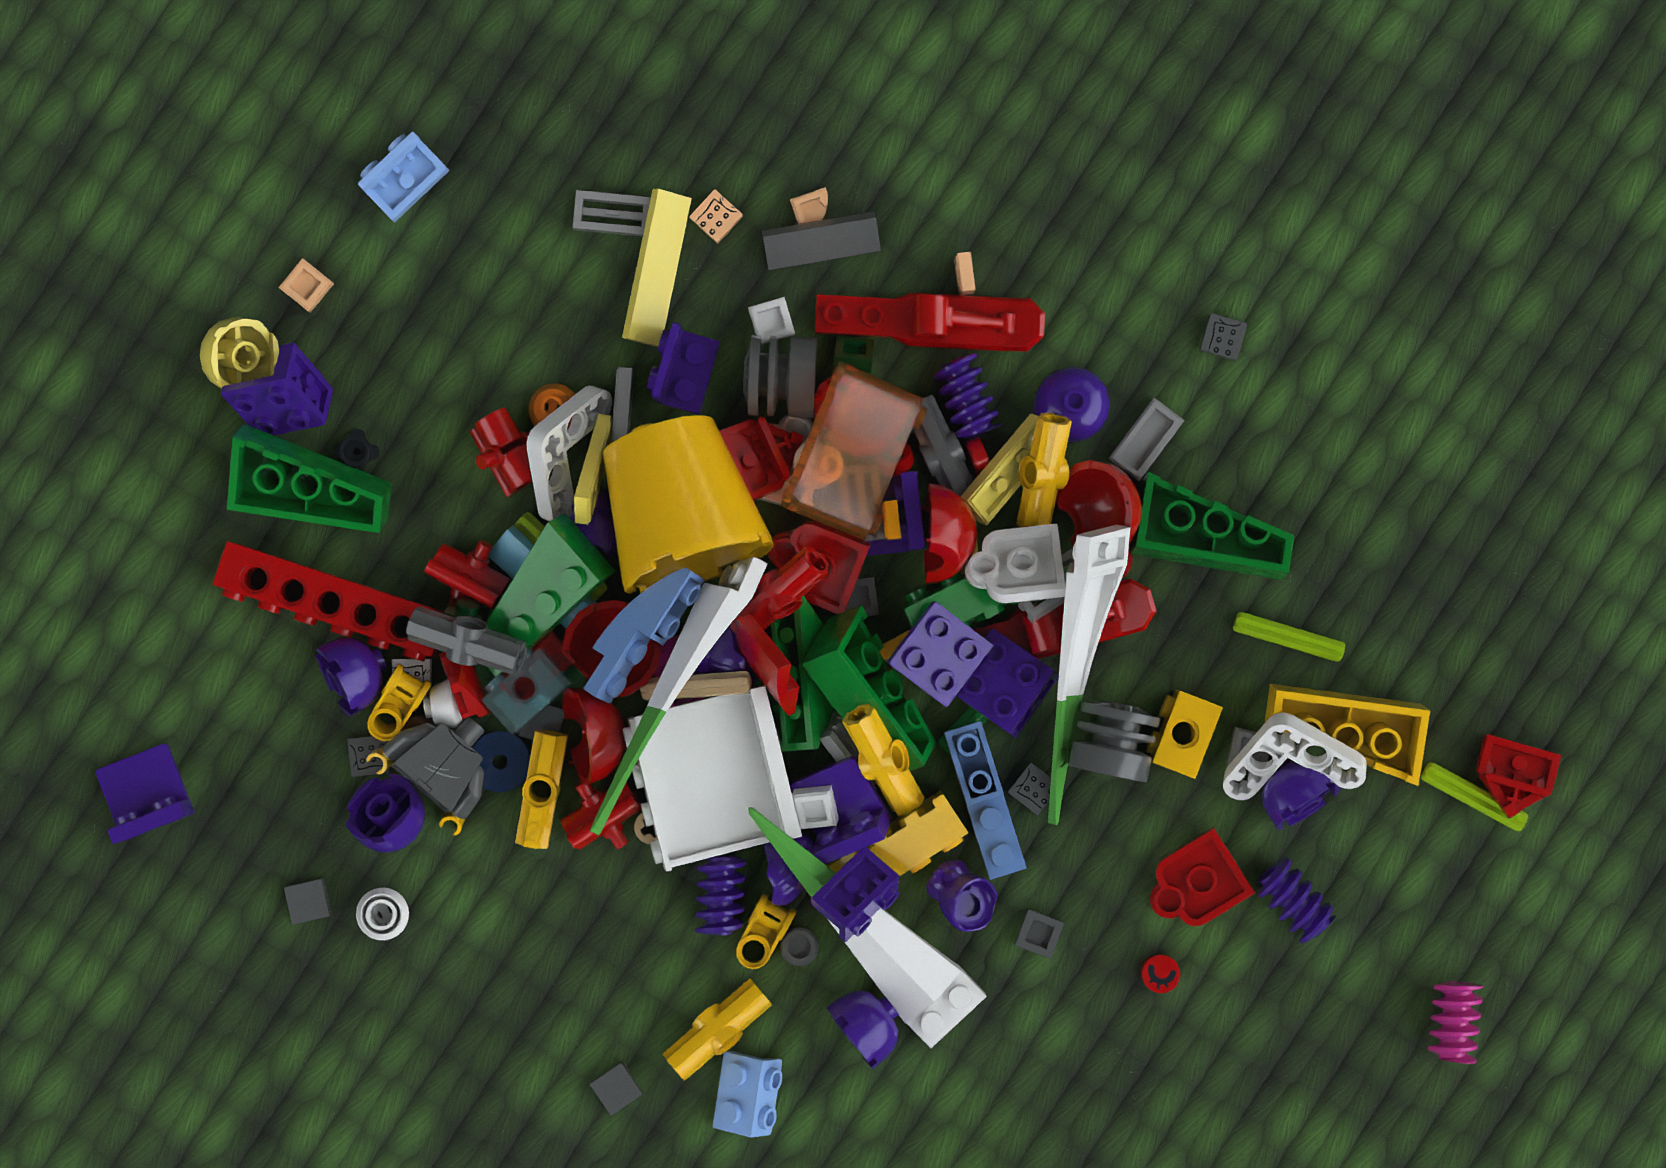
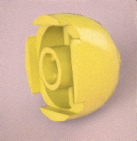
[200,317,279,389]

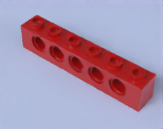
[212,541,444,662]

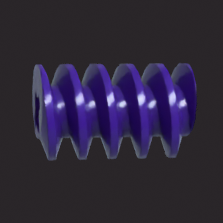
[934,353,1003,438]
[695,855,746,935]
[1254,857,1336,944]

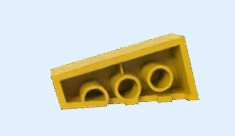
[1265,684,1430,786]
[826,790,968,876]

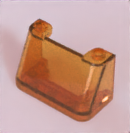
[778,361,928,541]

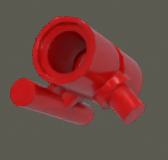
[469,407,533,498]
[424,540,512,610]
[560,781,642,850]

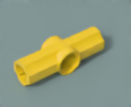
[1016,413,1072,527]
[842,703,925,816]
[515,729,568,849]
[662,979,772,1081]

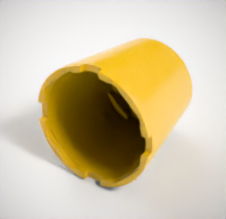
[603,415,774,594]

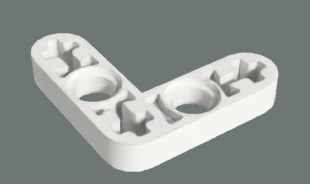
[527,385,612,521]
[1223,713,1367,800]

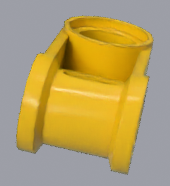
[367,663,432,741]
[736,892,797,969]

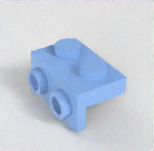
[358,132,450,223]
[712,1051,782,1138]

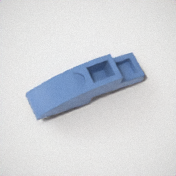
[584,567,704,704]
[944,721,1027,880]

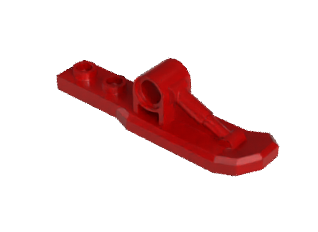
[815,293,1045,352]
[974,579,1156,659]

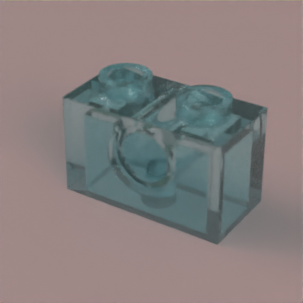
[482,648,573,735]

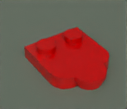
[768,521,871,614]
[1150,826,1255,926]

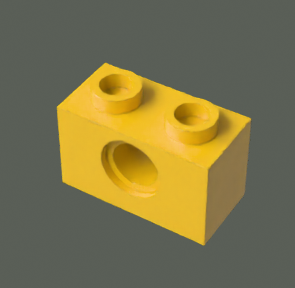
[1146,690,1223,779]

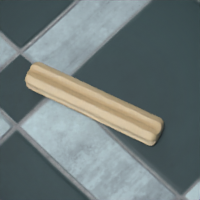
[640,671,752,701]

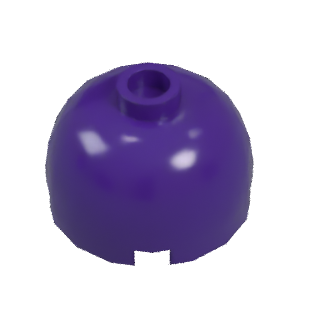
[1033,366,1110,443]
[315,638,387,717]
[1262,758,1341,830]
[346,774,425,853]
[826,990,899,1069]

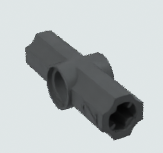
[906,395,974,496]
[406,606,528,676]

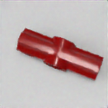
[729,547,830,634]

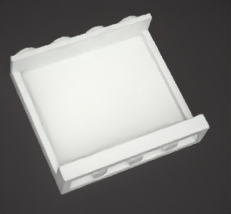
[622,685,802,872]

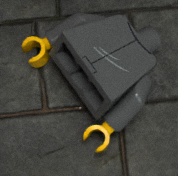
[366,717,484,835]

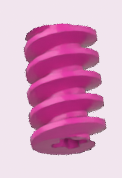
[1428,981,1484,1064]

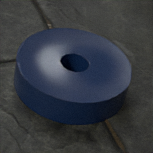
[473,731,531,792]

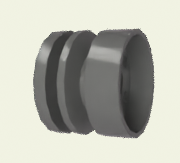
[743,335,817,418]
[1068,700,1160,782]

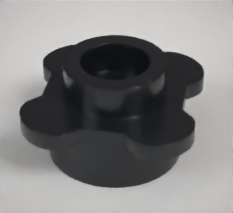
[334,429,380,471]

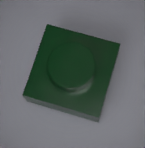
[833,335,875,373]
[443,598,490,622]

